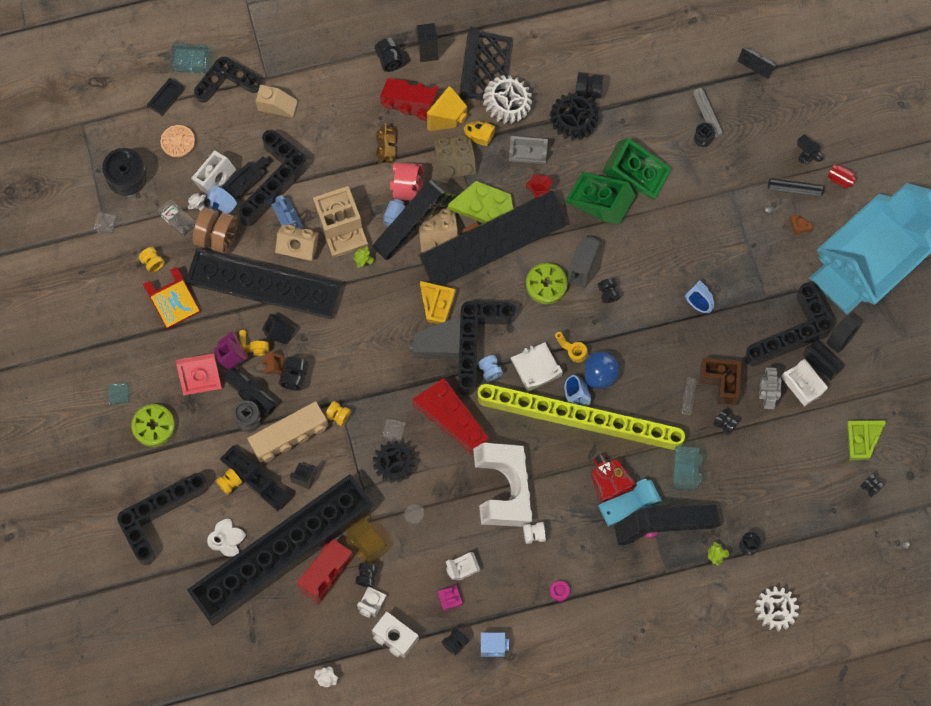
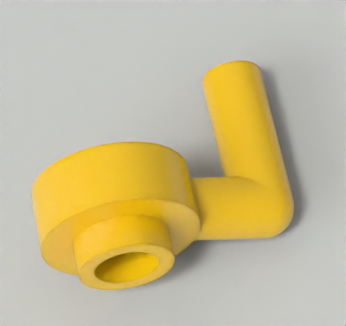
[239,330,269,356]
[555,332,588,363]

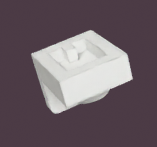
[357,586,387,618]

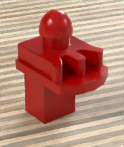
[526,174,553,198]

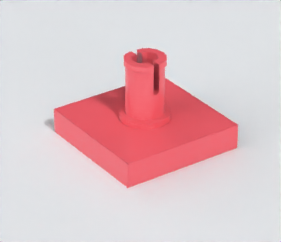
[176,353,222,395]

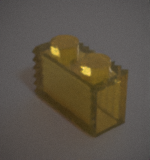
[345,517,388,564]

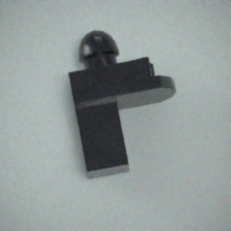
[797,134,823,165]

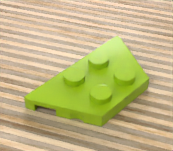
[447,181,513,223]

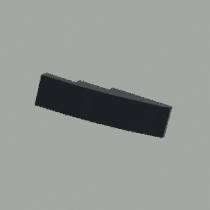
[220,445,291,512]

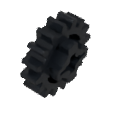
[373,440,415,483]

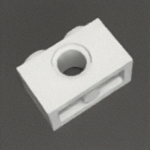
[191,150,236,194]
[372,612,419,658]

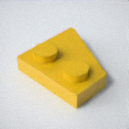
[420,281,456,324]

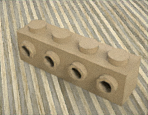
[247,401,328,463]

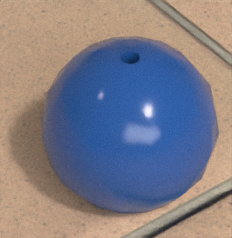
[585,351,619,390]

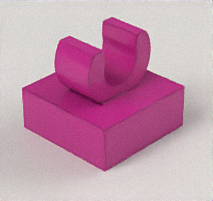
[437,585,462,611]

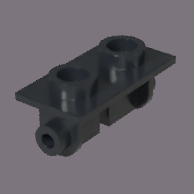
[737,47,777,79]

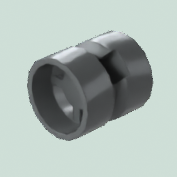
[234,400,261,433]

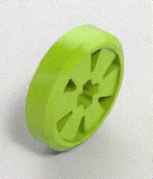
[526,263,568,304]
[131,404,175,447]

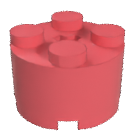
[390,163,424,201]

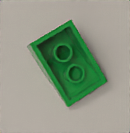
[602,138,671,200]
[565,172,636,225]

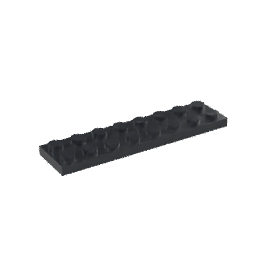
[418,190,568,286]
[186,248,342,319]

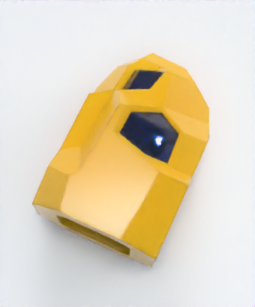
[464,121,495,146]

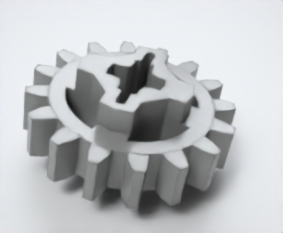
[759,367,781,409]

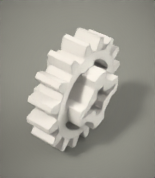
[755,587,799,631]

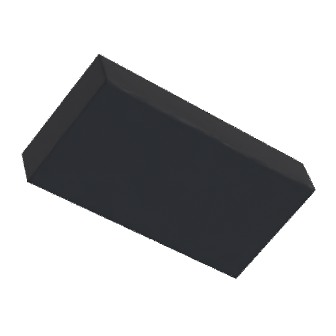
[147,78,185,116]

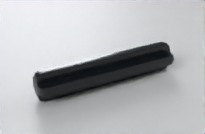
[768,178,823,196]

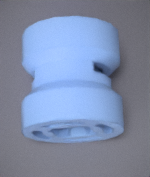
[478,355,503,381]

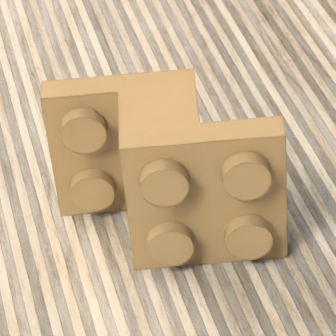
[313,186,368,258]

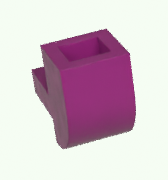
[214,332,247,370]

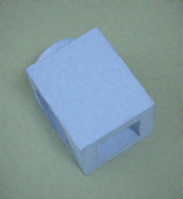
[481,633,509,657]

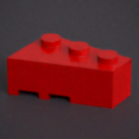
[380,78,439,121]
[296,539,353,605]

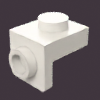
[446,552,480,580]

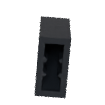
[415,23,438,62]

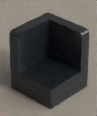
[262,313,295,344]
[290,463,317,489]

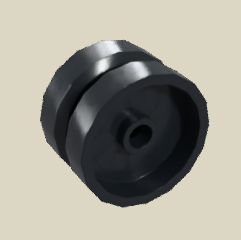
[102,148,147,196]

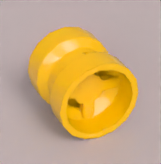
[138,247,165,273]
[325,401,351,427]
[215,468,243,495]

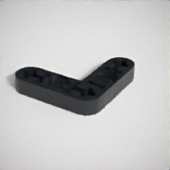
[194,57,262,103]

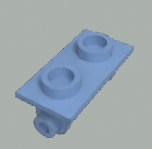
[271,195,303,229]

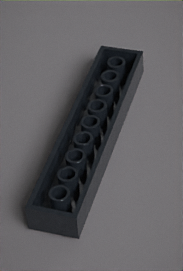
[187,474,374,626]

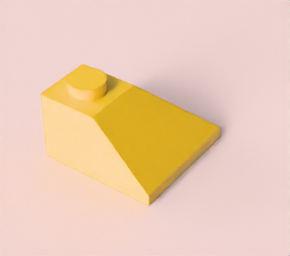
[427,86,468,131]

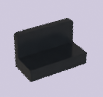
[803,340,845,381]

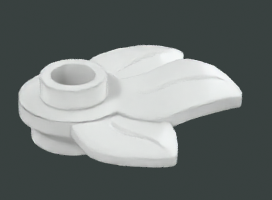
[207,519,246,557]

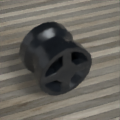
[860,473,885,498]

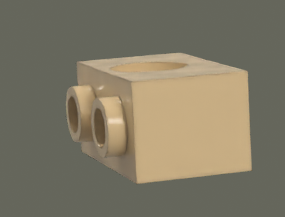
[275,225,319,261]

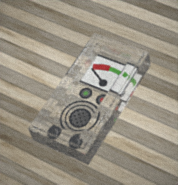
[157,199,196,237]

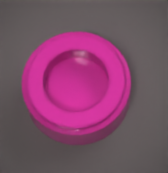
[550,581,570,602]

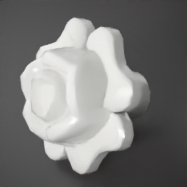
[188,193,206,212]
[314,667,338,687]

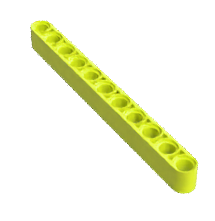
[478,384,685,450]

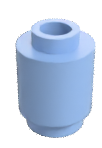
[383,199,406,226]

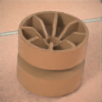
[193,207,238,254]

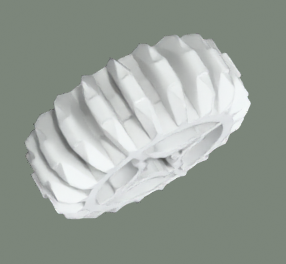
[483,75,532,124]

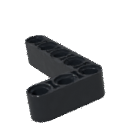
[238,130,307,226]
[373,180,458,260]
[744,283,833,366]
[458,301,516,396]
[117,473,208,565]
[614,505,721,545]

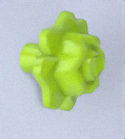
[354,246,374,268]
[708,542,729,566]

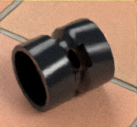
[374,38,405,72]
[575,72,604,99]
[279,357,309,391]

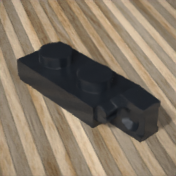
[222,156,269,201]

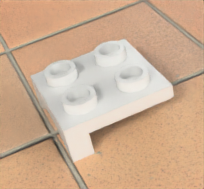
[511,342,563,392]

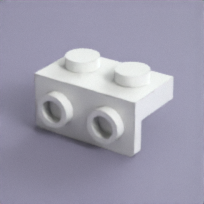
[780,359,828,406]

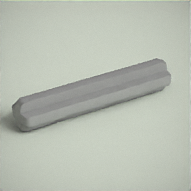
[693,88,722,138]

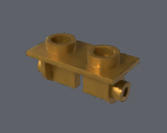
[376,123,396,164]

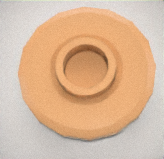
[160,125,195,158]

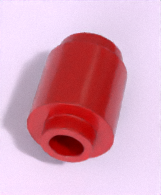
[827,164,857,189]

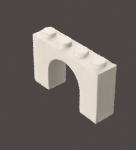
[473,443,532,527]

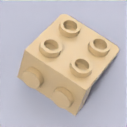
[419,209,458,252]

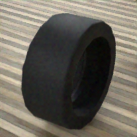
[826,315,860,353]

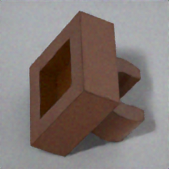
[261,351,284,375]

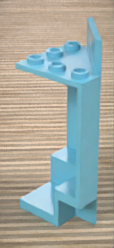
[809,183,931,314]

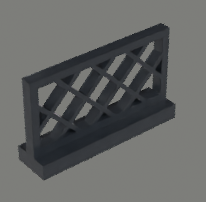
[459,26,512,101]

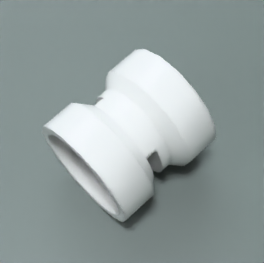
[523,522,546,544]

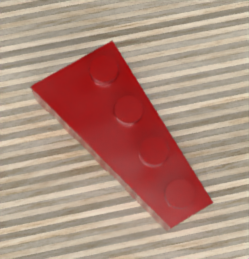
[412,378,489,456]

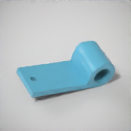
[598,479,662,527]

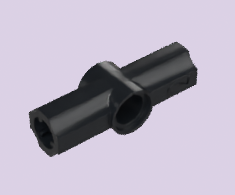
[224,367,278,417]

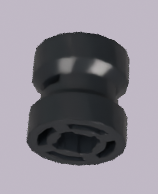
[694,123,714,147]
[598,278,621,303]
[713,409,740,436]
[739,532,761,556]
[355,563,378,588]
[441,628,469,656]

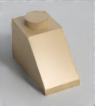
[256,85,298,118]

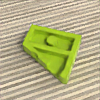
[847,421,886,460]

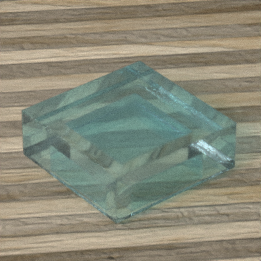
[108,383,129,405]

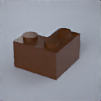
[699,358,742,405]

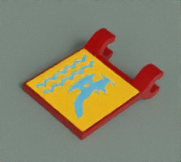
[143,267,201,329]

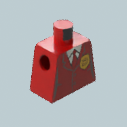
[591,454,635,504]

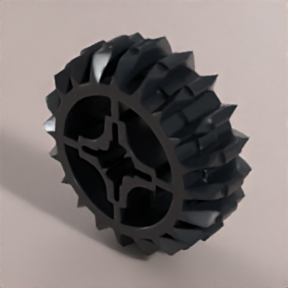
[550,92,599,140]

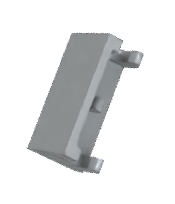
[509,136,548,164]

